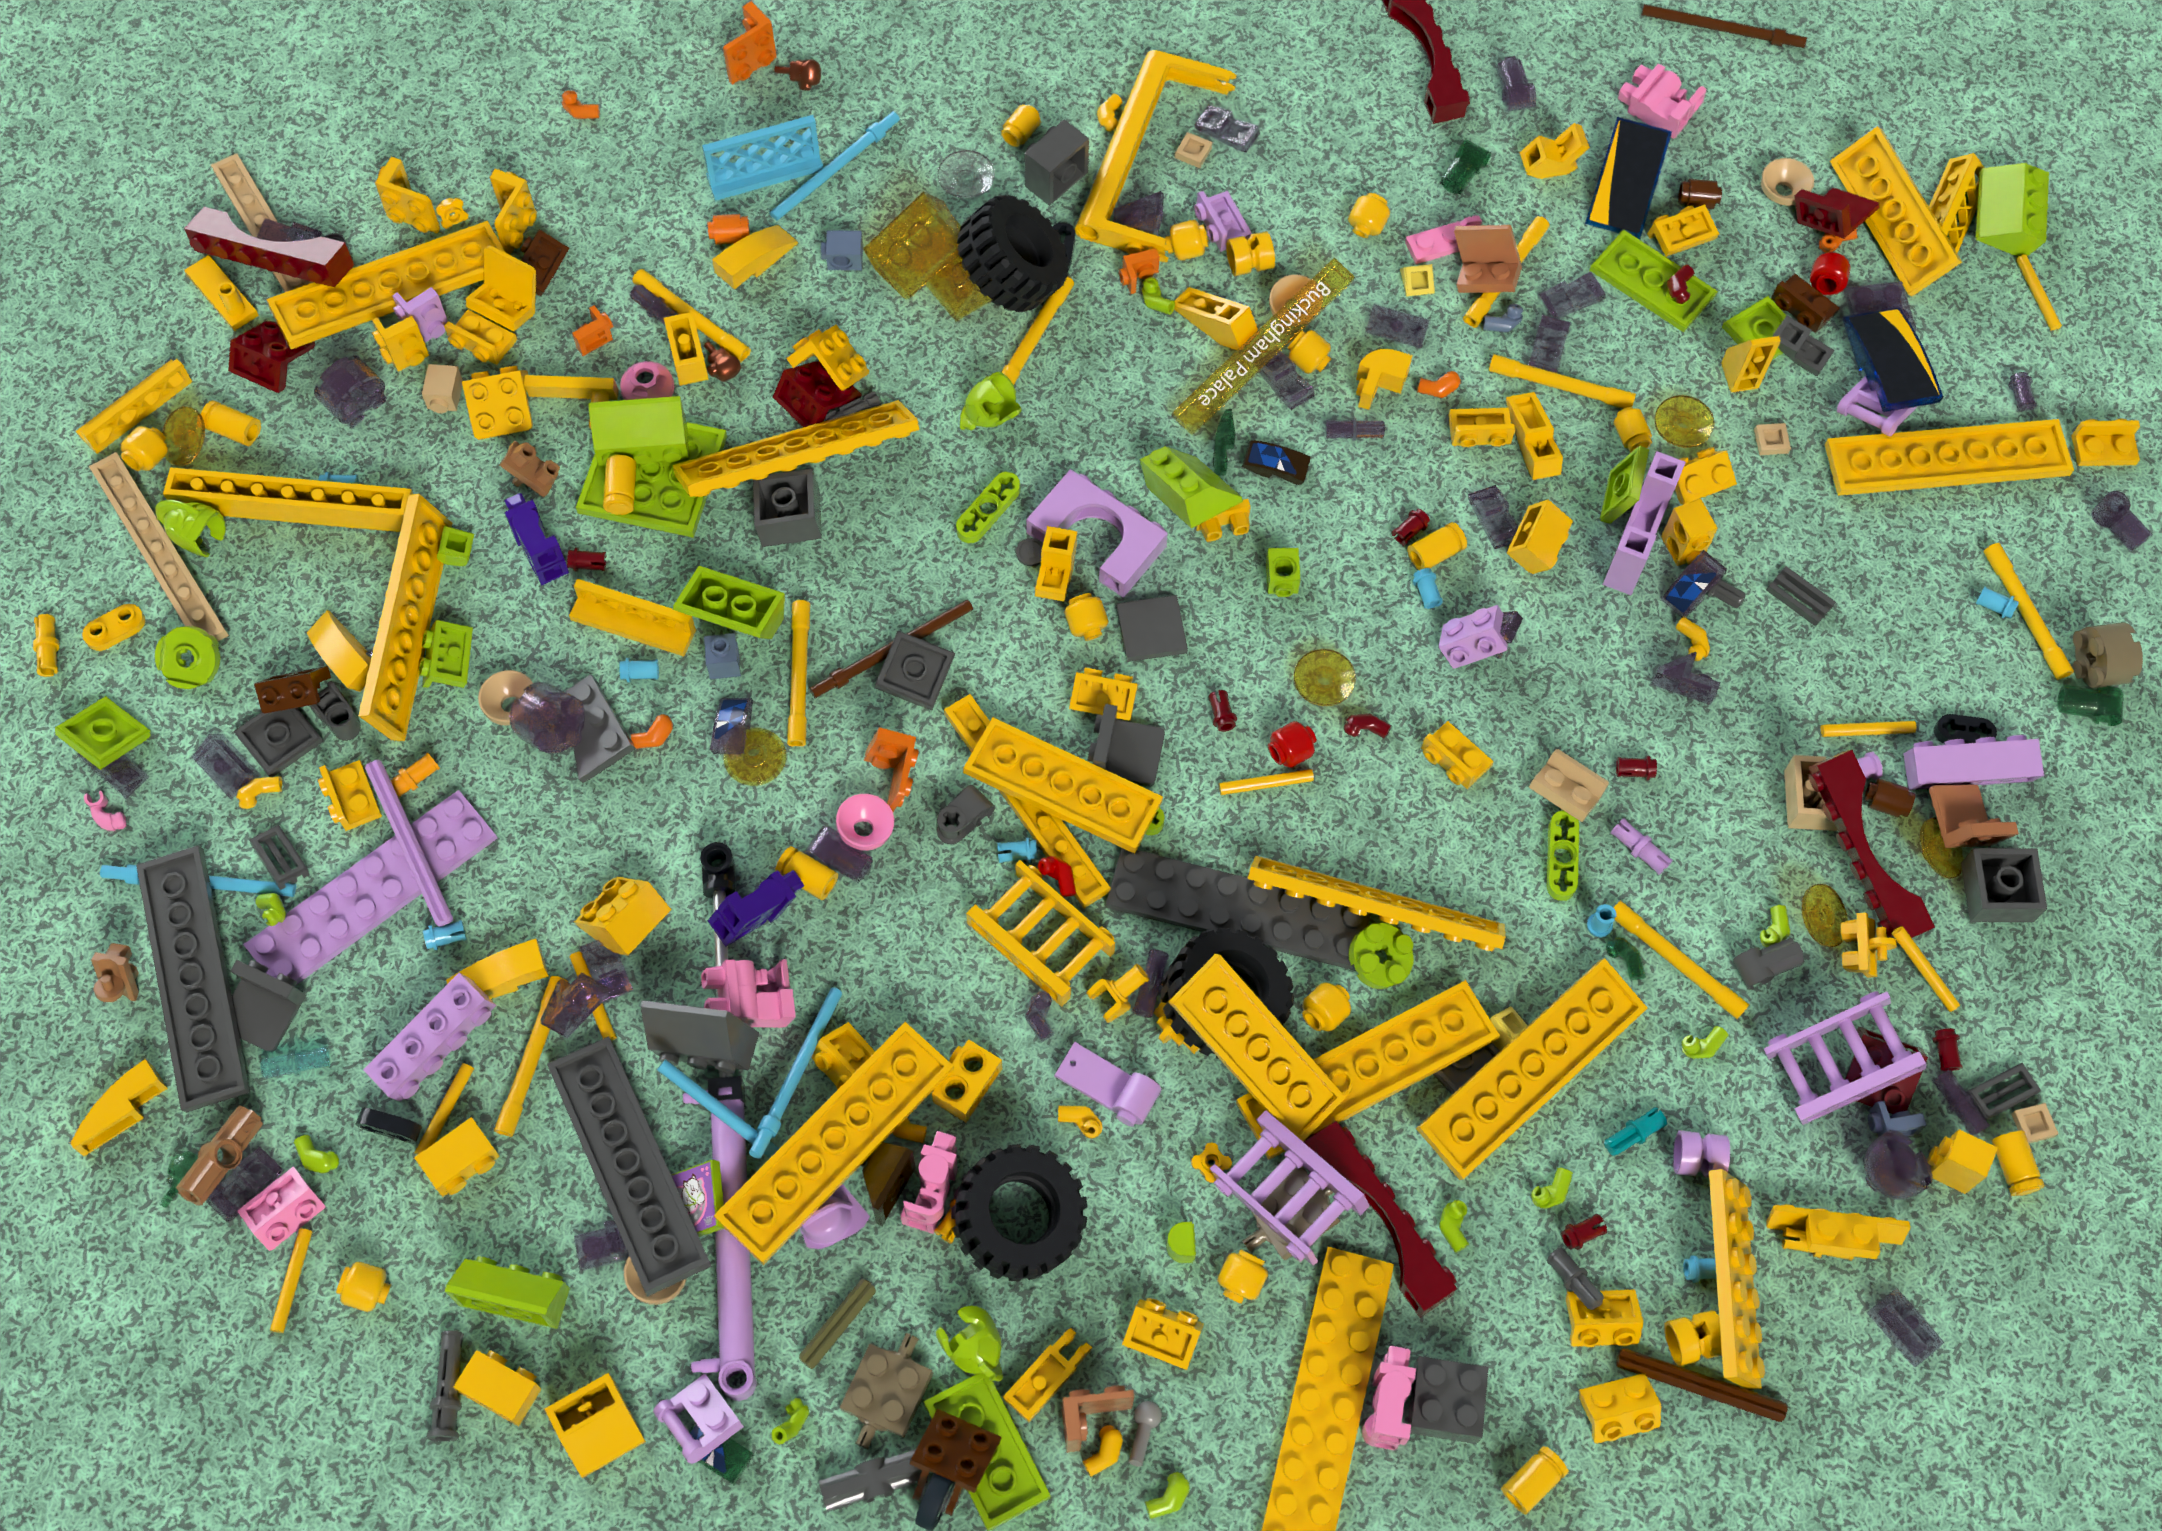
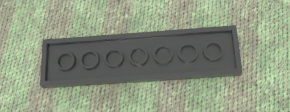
[136,845,250,1113]
[1106,848,1371,971]
[547,1036,712,1297]

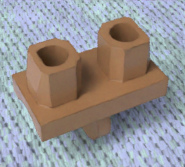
[499,441,560,498]
[91,943,139,1002]

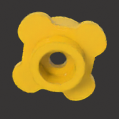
[436,198,468,229]
[1191,1143,1232,1183]

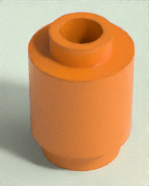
[708,214,750,245]

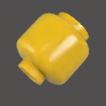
[1348,193,1390,238]
[1165,220,1209,261]
[1288,330,1331,374]
[120,426,168,471]
[1064,593,1109,641]
[1302,983,1351,1032]
[1217,1249,1268,1304]
[336,1262,391,1312]

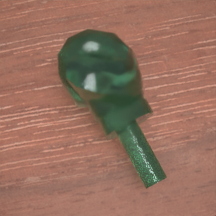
[159,1151,198,1208]

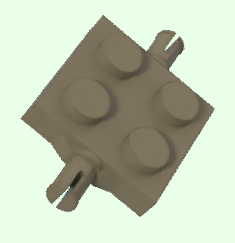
[1242,1166,1340,1261]
[840,1333,934,1450]

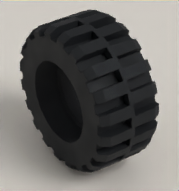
[957,195,1069,312]
[1161,928,1294,1059]
[951,1144,1088,1282]

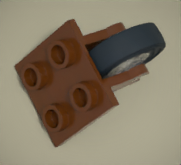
[909,1409,1002,1531]

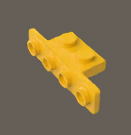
[1766,1204,1911,1259]

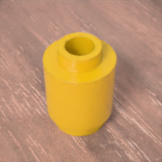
[1001,105,1041,147]
[1613,407,1652,453]

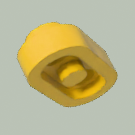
[82,604,145,651]

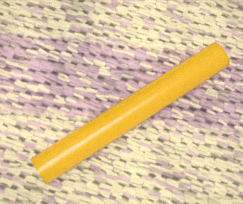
[2016,254,2062,331]
[1820,721,1917,737]
[1219,769,1314,795]
[1892,926,1960,1012]
[569,951,617,1041]
[414,1063,474,1155]
[270,1228,312,1333]

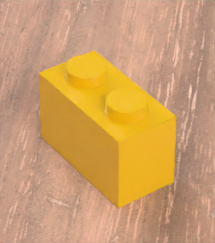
[664,312,709,386]
[1506,499,1573,574]
[414,1117,500,1197]
[1926,1129,1998,1194]
[453,1350,541,1427]

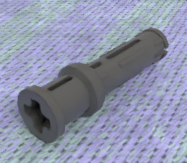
[426,1331,464,1441]

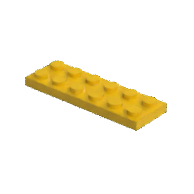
[1830,126,1962,296]
[963,717,1163,854]
[1168,953,1346,1142]
[1709,1169,1765,1390]

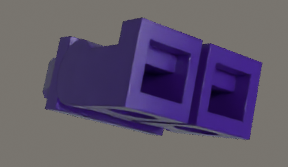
[504,493,569,586]
[707,870,804,947]

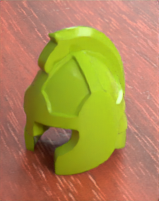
[960,372,1022,430]
[155,500,226,558]
[936,1305,1003,1381]

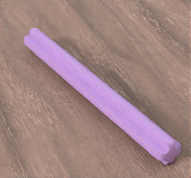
[365,760,453,927]

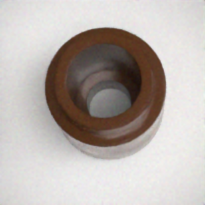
[1678,179,1722,209]
[1864,778,1916,818]

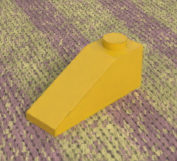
[1174,287,1260,352]
[1721,336,1781,393]

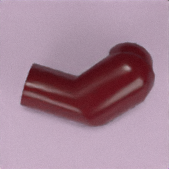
[1667,264,1695,304]
[1344,713,1392,739]

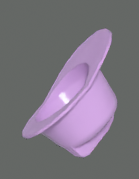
[800,1184,870,1249]

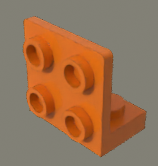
[723,1,777,85]
[864,727,919,812]

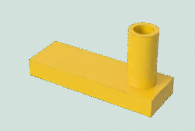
[184,255,259,331]
[524,375,619,429]

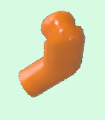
[561,91,600,119]
[1417,371,1461,398]
[631,714,673,749]

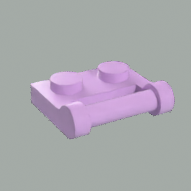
[1837,375,1919,437]
[653,1373,744,1464]

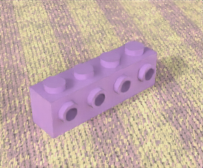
[1904,735,2044,790]
[363,973,496,1102]

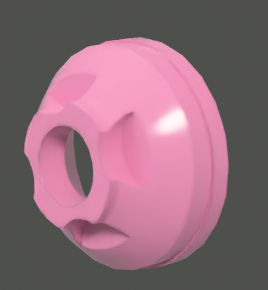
[620,361,675,400]
[836,794,894,851]

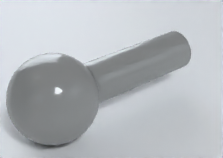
[1129,1401,1162,1467]

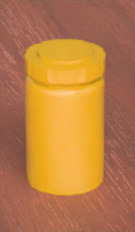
[199,400,261,447]
[603,455,637,515]
[1407,522,1467,570]
[775,846,838,900]
[1991,1130,2045,1196]
[1501,1446,1569,1514]

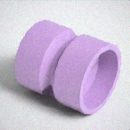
[1673,1130,1730,1178]

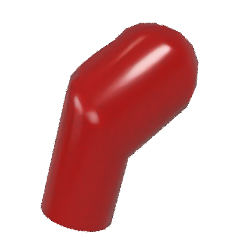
[1038,856,1077,897]

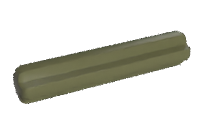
[799,1279,876,1369]

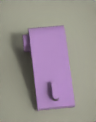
[1054,1042,1162,1127]

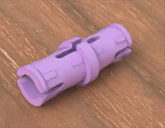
[1610,818,1673,875]

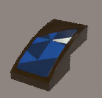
[1242,440,1311,485]

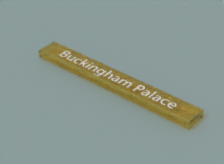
[1171,257,1355,435]

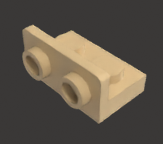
[1529,749,1609,822]

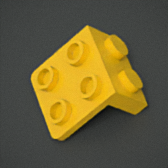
[375,156,440,234]
[490,169,537,255]
[466,246,536,332]
[786,325,869,391]
[462,365,533,440]

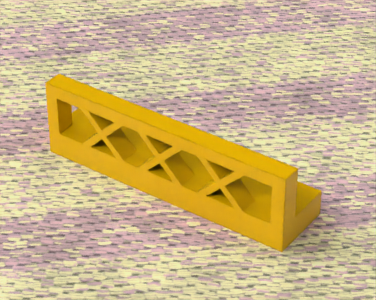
[1929,153,1985,254]
[76,359,192,454]
[569,578,696,656]

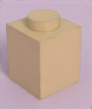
[422,364,463,413]

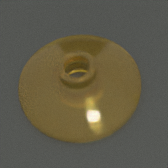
[1654,395,1714,448]
[162,406,205,466]
[1294,649,1356,706]
[723,728,786,786]
[1920,817,1964,879]
[1802,884,1848,948]

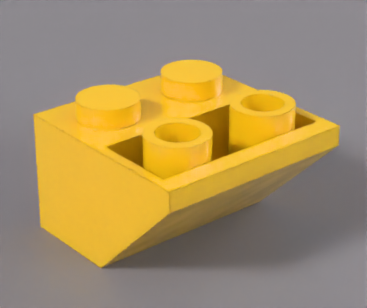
[574,876,672,956]
[544,1373,646,1478]

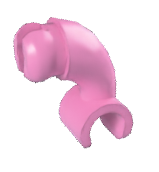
[84,790,126,831]

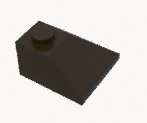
[861,1142,916,1227]

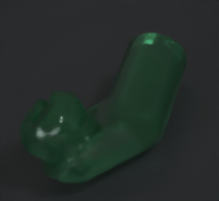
[1606,937,1646,981]

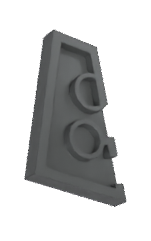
[565,674,636,783]

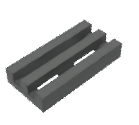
[1766,566,1836,627]
[249,825,310,890]
[1965,1063,2041,1122]

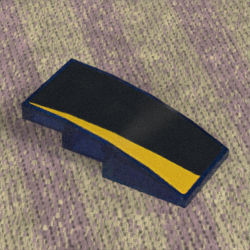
[1585,117,1672,239]
[1842,307,1944,412]

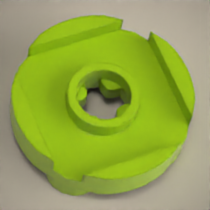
[155,626,220,689]
[1349,923,1414,989]

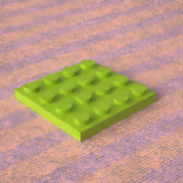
[576,422,727,538]

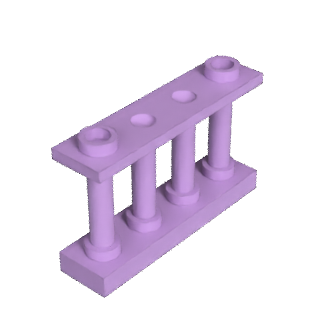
[1764,991,1926,1125]
[1210,1110,1370,1266]

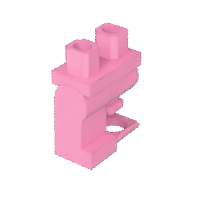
[1618,64,1706,139]
[701,959,796,1028]
[901,1131,958,1234]
[1362,1346,1416,1450]

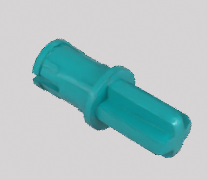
[1604,1107,1667,1156]

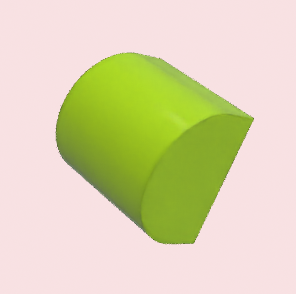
[437,526,475,566]
[1166,1222,1196,1263]

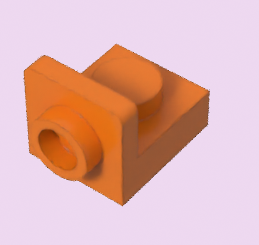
[1119,248,1160,294]
[572,305,613,356]

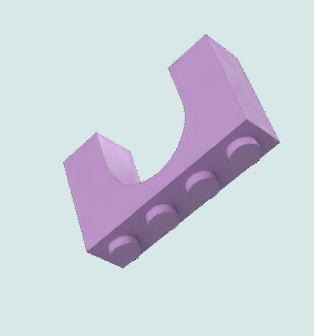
[1603,451,1685,595]
[1026,469,1168,598]

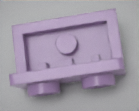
[1194,191,1252,252]
[392,287,448,343]
[1439,605,1508,668]

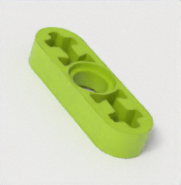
[956,472,1020,543]
[1547,810,1579,901]

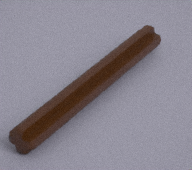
[1616,1348,1788,1422]

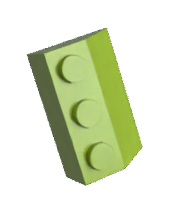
[1975,163,2049,257]
[588,396,689,466]
[1140,446,1243,529]
[673,566,785,639]
[445,1256,570,1329]

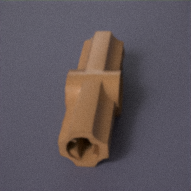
[176,1106,263,1206]

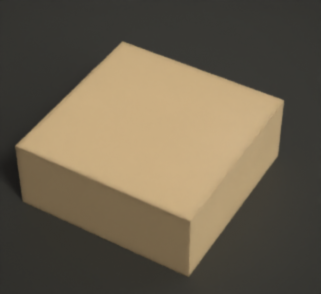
[1175,132,1213,168]
[1754,423,1791,455]
[2011,1103,2058,1144]

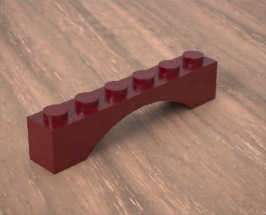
[1382,0,1470,124]
[184,207,354,288]
[1808,750,1935,943]
[1304,1121,1457,1318]

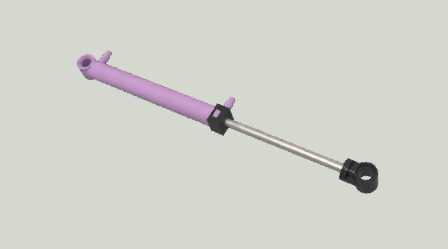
[683,842,757,1401]

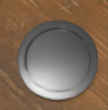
[1016,538,1043,566]

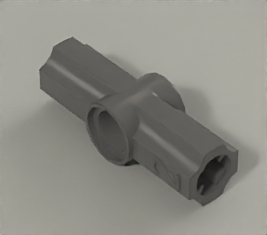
[819,1449,922,1512]

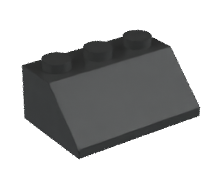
[641,1000,759,1073]

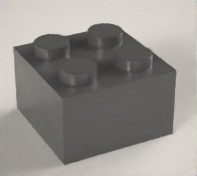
[1025,119,1089,206]
[753,469,822,547]
[1961,848,2047,922]
[1408,1356,1489,1444]

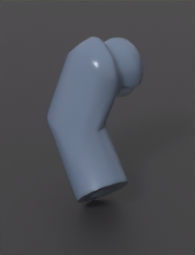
[1483,304,1523,332]

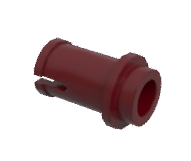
[1391,509,1430,546]
[567,547,607,572]
[1208,690,1237,732]
[1616,756,1657,781]
[1932,1028,1963,1072]
[1561,1214,1607,1250]

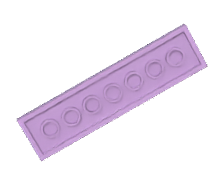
[243,790,498,986]

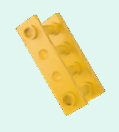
[966,860,1115,1007]

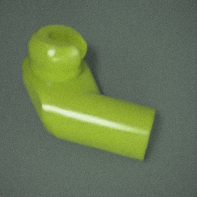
[1142,277,1175,315]
[255,893,287,926]
[1760,905,1790,947]
[1682,1026,1729,1059]
[294,1135,339,1173]
[1531,1168,1573,1209]
[1439,1200,1469,1253]
[771,1398,809,1444]
[1145,1472,1190,1519]

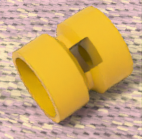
[1226,231,1275,276]
[1664,1310,1722,1366]

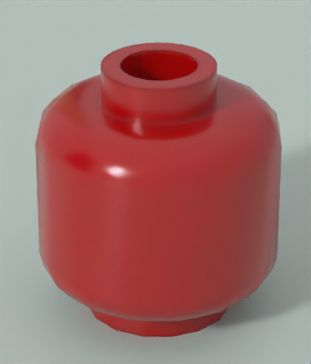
[1810,252,1851,296]
[1268,721,1317,768]

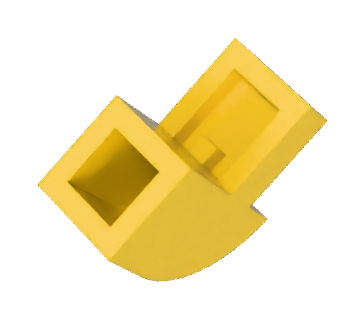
[1520,123,1590,179]
[1356,349,1413,410]
[1035,526,1078,602]

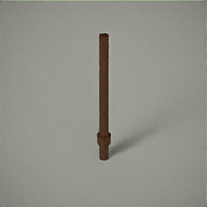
[1641,4,1807,48]
[809,599,973,699]

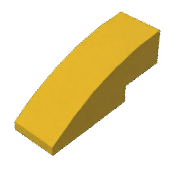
[712,225,798,290]
[1506,392,1563,480]
[307,610,371,692]
[446,938,549,999]
[70,1059,168,1156]

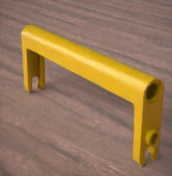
[1075,50,1237,262]

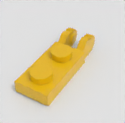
[1003,1328,1093,1423]

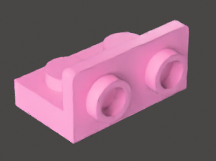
[237,1167,325,1251]

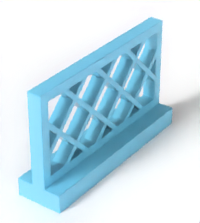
[702,115,823,201]

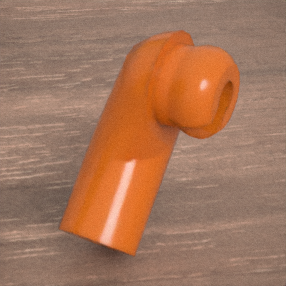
[1819,229,1858,253]

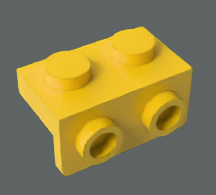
[372,316,430,372]
[1448,408,1515,448]
[1675,447,1737,504]
[1579,1373,1661,1444]

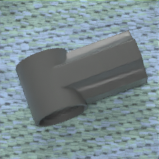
[1733,938,1805,990]

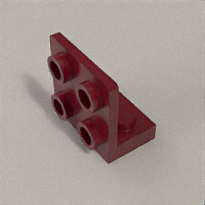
[1795,188,1879,239]
[228,321,315,394]
[772,360,862,427]
[1844,1027,1928,1114]

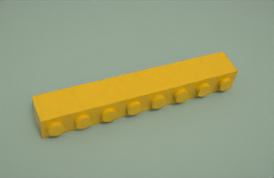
[163,467,413,532]

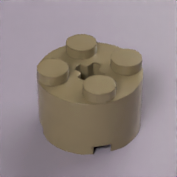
[2072,622,2143,688]

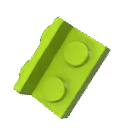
[419,620,473,688]

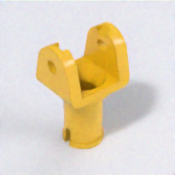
[1086,964,1150,1023]

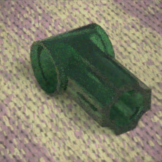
[1440,139,1491,195]
[2057,684,2124,726]

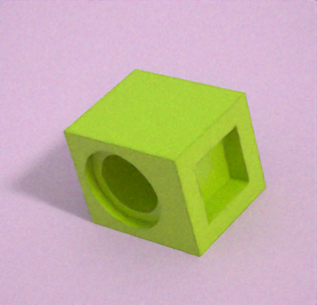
[1266,548,1301,597]

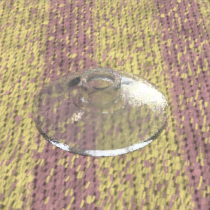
[938,150,994,199]

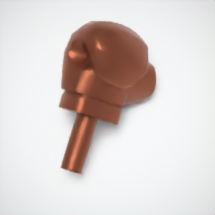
[774,59,821,91]
[704,342,741,382]

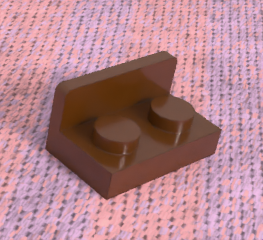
[520,229,570,297]
[1771,274,1840,333]
[254,666,331,714]

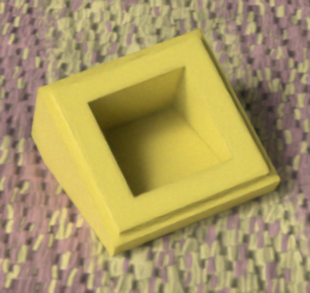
[1400,264,1435,297]
[1490,1006,1528,1051]

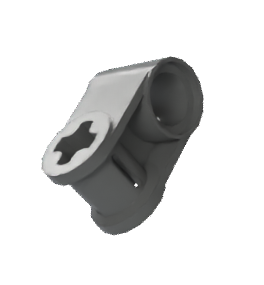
[309,681,361,741]
[937,785,995,845]

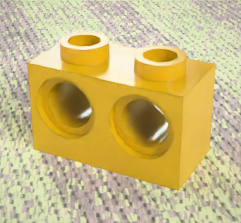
[1661,499,1718,566]
[932,1039,1002,1123]

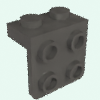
[1088,704,1165,786]
[230,960,306,1052]

